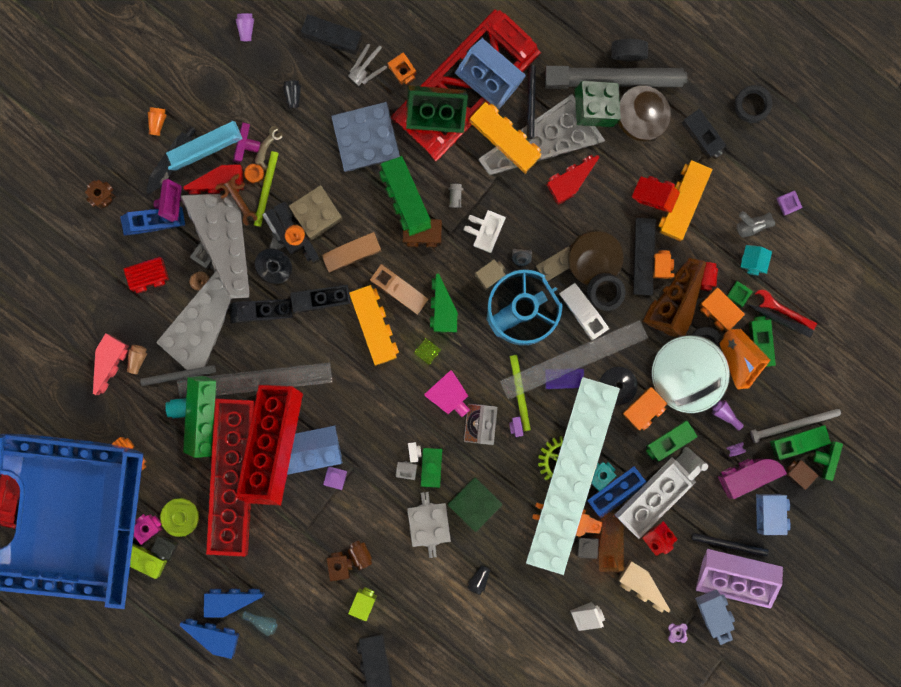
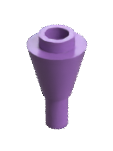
[712,400,744,430]

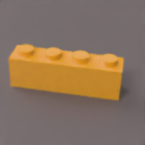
[469,102,542,174]
[658,160,713,241]
[349,285,399,366]

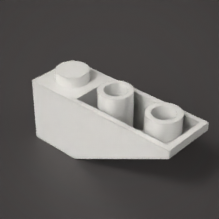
[559,283,609,341]
[570,602,605,631]

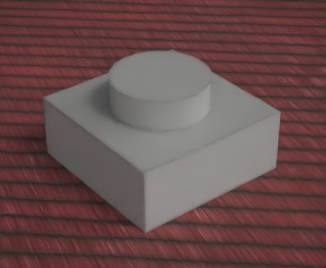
[396,461,417,480]

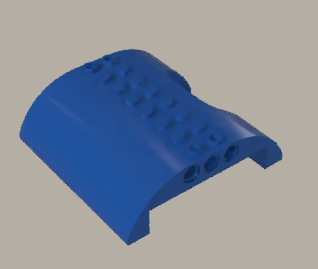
[0,434,144,609]

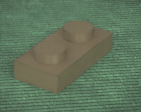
[536,246,570,282]

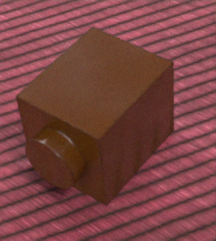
[786,460,818,490]

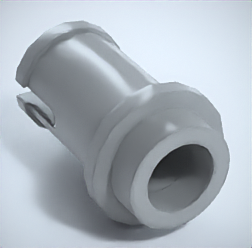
[448,184,463,208]

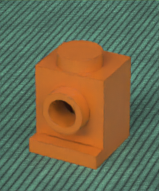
[388,52,417,85]
[653,250,674,279]

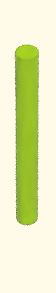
[254,151,278,227]
[510,355,531,431]

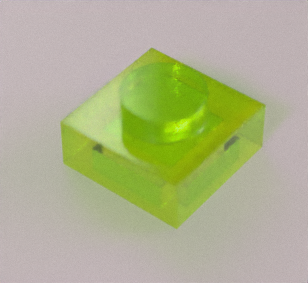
[414,338,441,365]

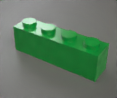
[379,156,431,236]
[183,376,216,458]

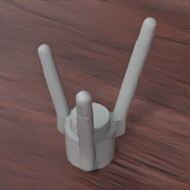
[348,44,387,86]

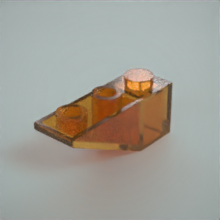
[599,513,624,572]

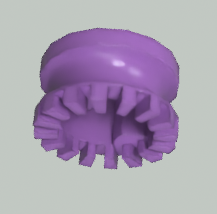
[727,443,746,457]

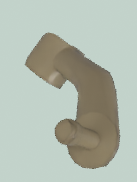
[255,126,282,170]

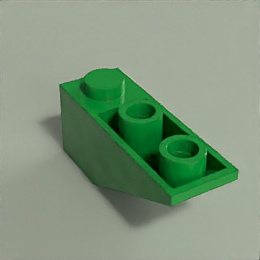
[430,274,458,333]
[770,425,831,460]

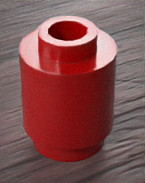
[700,262,718,291]

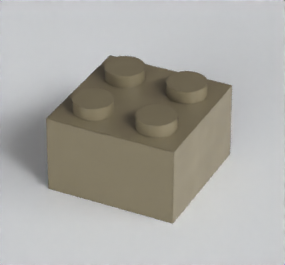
[289,185,343,241]

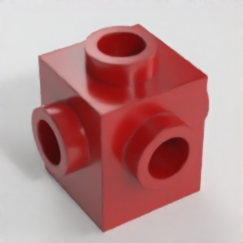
[642,521,678,556]

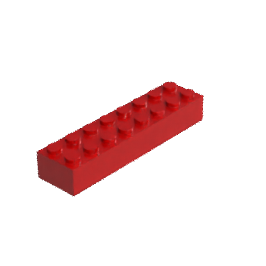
[206,399,255,556]

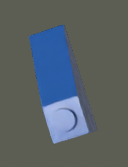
[121,207,185,236]

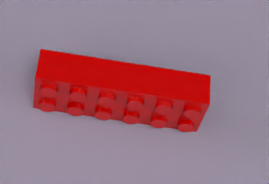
[236,385,303,506]

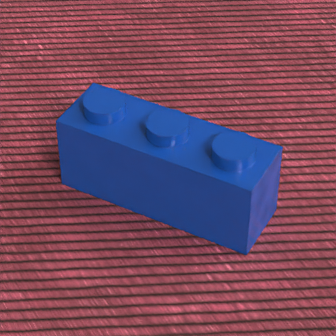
[587,466,646,519]

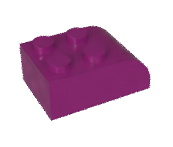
[718,458,787,499]

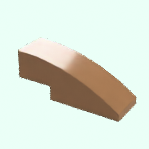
[322,232,382,273]

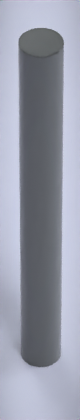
[140,365,216,386]

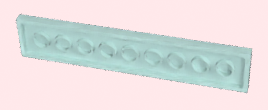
[526,377,620,575]

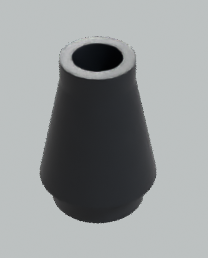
[282,80,301,108]
[467,565,491,595]

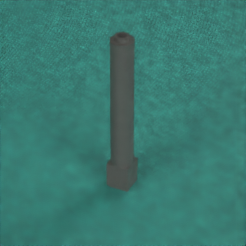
[545,66,687,89]

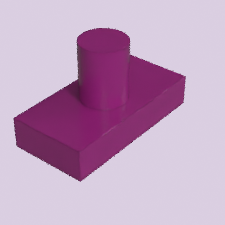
[232,122,260,163]
[154,179,182,222]

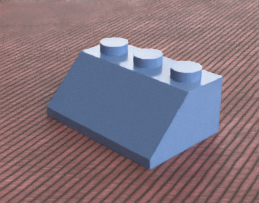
[455,38,526,110]
[287,426,343,475]

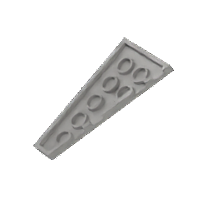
[478,94,605,176]
[181,193,249,299]
[156,270,232,377]

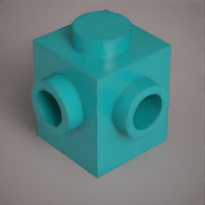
[741,245,772,276]
[591,461,616,492]

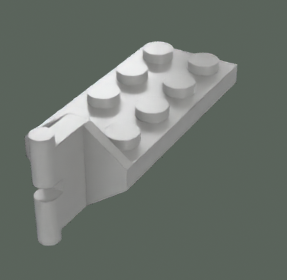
[615,447,708,539]

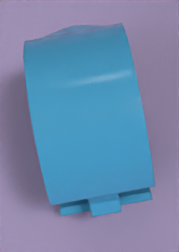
[486,270,562,345]

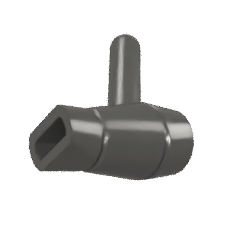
[737,211,775,238]

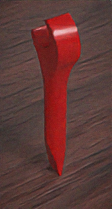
[754,290,817,330]

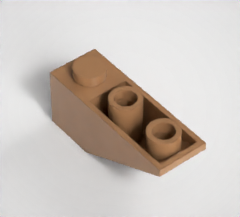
[370,264,429,315]

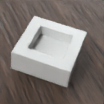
[408,442,422,462]

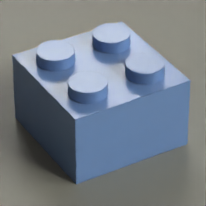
[756,494,790,535]

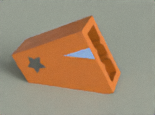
[720,329,770,389]

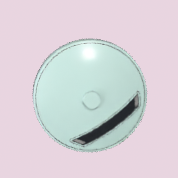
[652,335,730,413]

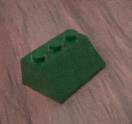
[406,85,468,133]

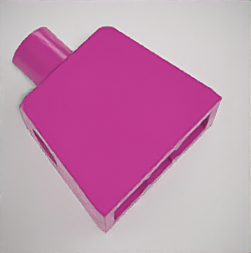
[424,370,470,417]

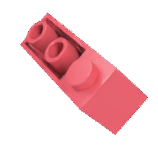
[93,333,129,395]

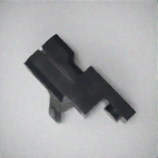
[262,202,320,264]

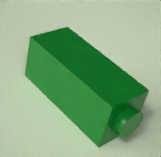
[749,317,776,367]
[646,420,698,462]

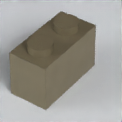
[475,259,506,291]

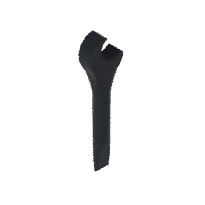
[748,304,814,338]

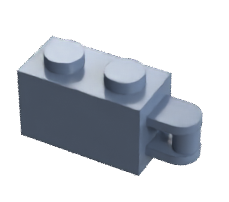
[695,589,735,645]

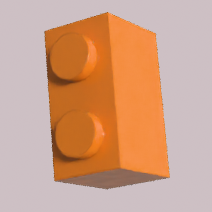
[699,287,745,332]
[622,387,667,430]

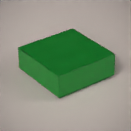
[727,281,753,308]

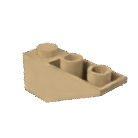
[618,560,670,613]

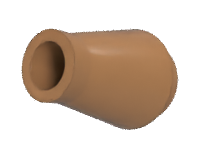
[127,345,147,374]

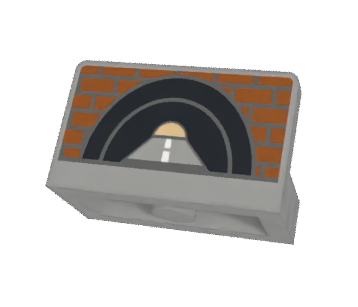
[464,404,498,445]

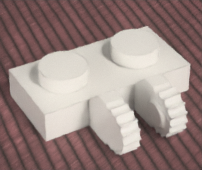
[464,210,506,253]

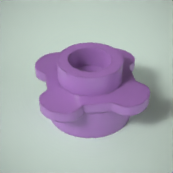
[668,623,688,643]

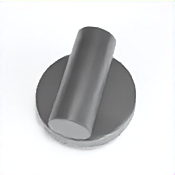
[512,249,532,266]

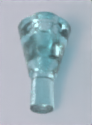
[242,611,278,637]

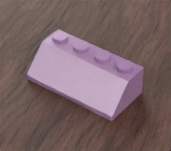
[696,549,783,609]

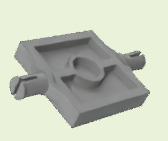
[407,492,451,558]

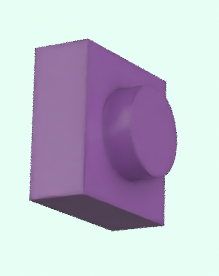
[509,417,523,437]
[323,466,347,490]

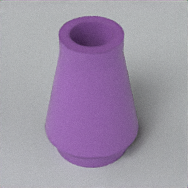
[235,14,254,41]

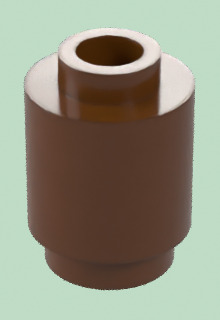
[347,540,373,570]

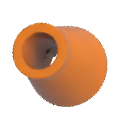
[148,107,166,136]

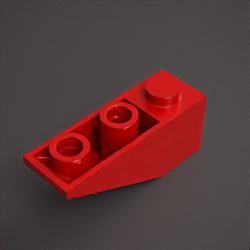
[547,155,599,205]
[184,164,244,195]

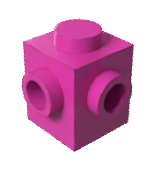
[134,514,163,545]

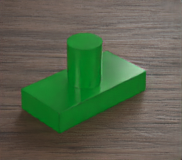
[813,441,843,481]
[421,448,442,488]

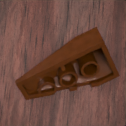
[643,258,706,337]

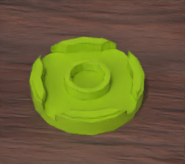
[160,498,199,537]

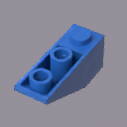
[204,589,265,617]
[180,619,239,659]

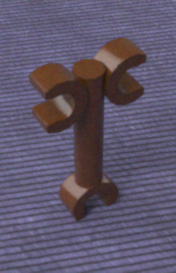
[215,174,258,226]

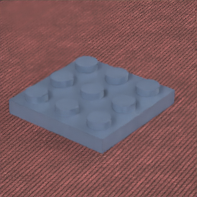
[332,102,400,172]

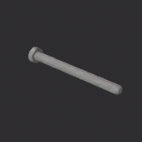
[750,409,841,443]

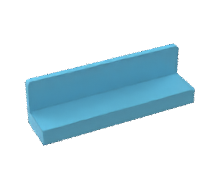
[166,121,243,171]

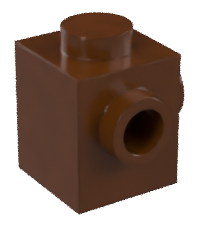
[327,551,353,581]

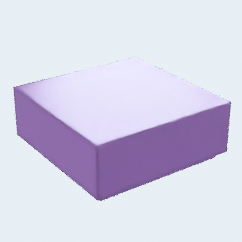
[776,191,802,216]

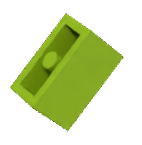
[130,543,168,579]
[348,587,377,621]

